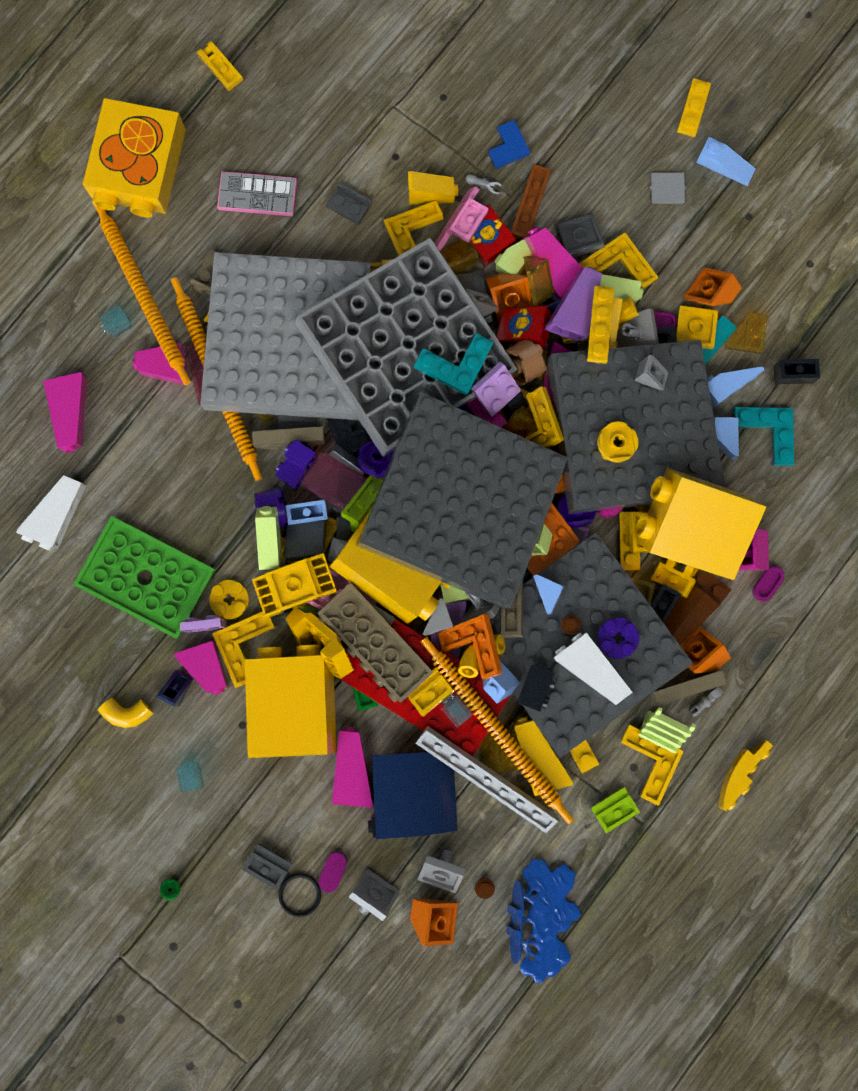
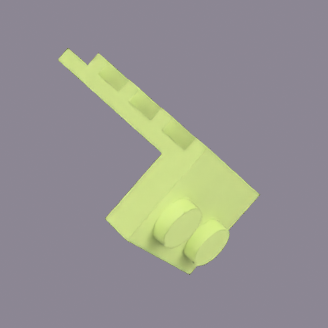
[639,707,696,753]

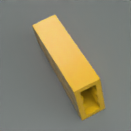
[513,716,573,796]

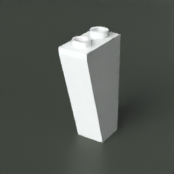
[16,475,86,551]
[554,633,633,705]

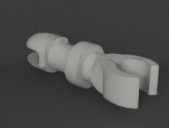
[466,174,502,194]
[689,687,724,717]

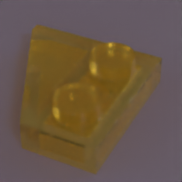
[725,313,768,354]

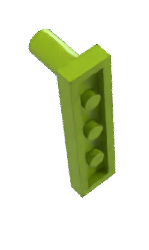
[341,475,383,532]

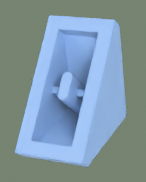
[533,575,563,615]

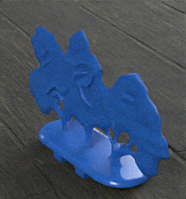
[507,859,582,984]

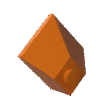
[683,267,742,306]
[485,273,533,322]
[680,626,731,673]
[410,898,458,946]

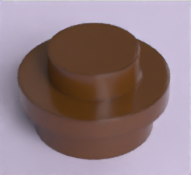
[561,615,581,635]
[475,878,495,899]

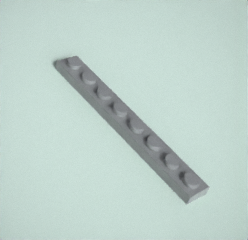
[416,726,559,833]

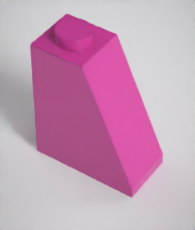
[132,343,190,385]
[174,641,229,695]

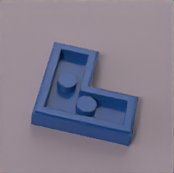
[488,120,530,169]

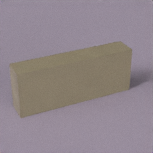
[252,426,326,450]
[650,670,727,706]

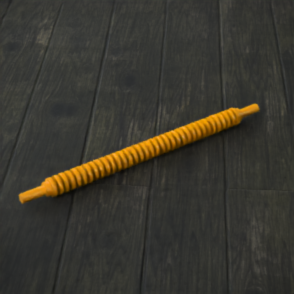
[94,205,191,385]
[171,277,263,482]
[420,637,574,824]

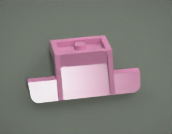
[434,187,489,251]

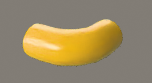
[458,634,505,678]
[97,697,154,728]

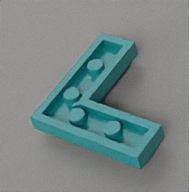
[413,333,494,396]
[733,407,794,466]

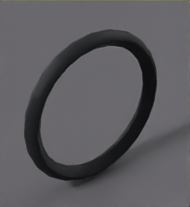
[278,873,321,917]

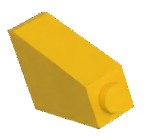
[408,171,458,205]

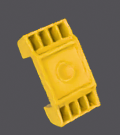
[252,553,337,617]
[285,607,354,679]

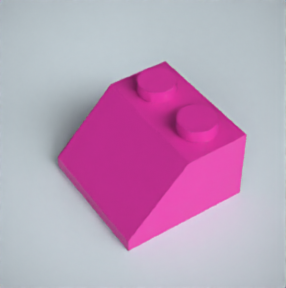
[738,529,769,571]

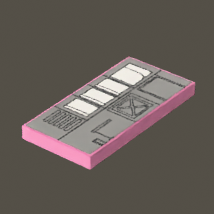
[217,171,297,216]

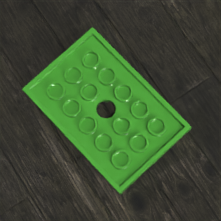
[73,516,216,639]

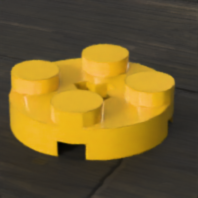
[597,421,638,463]
[209,580,250,620]

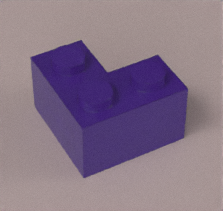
[275,440,319,491]

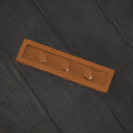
[511,164,552,240]

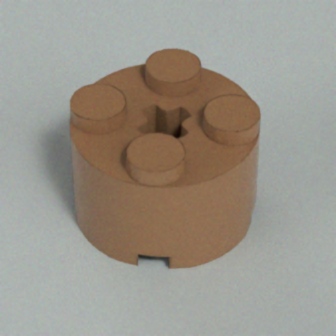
[505,340,547,386]

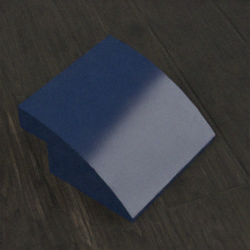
[372,751,458,839]

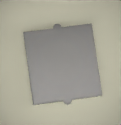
[649,173,686,204]

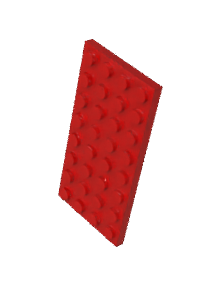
[337,619,511,757]

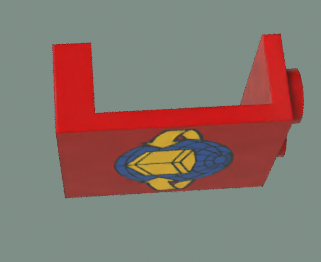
[469,204,516,267]
[495,306,552,350]

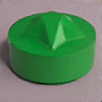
[159,879,180,901]

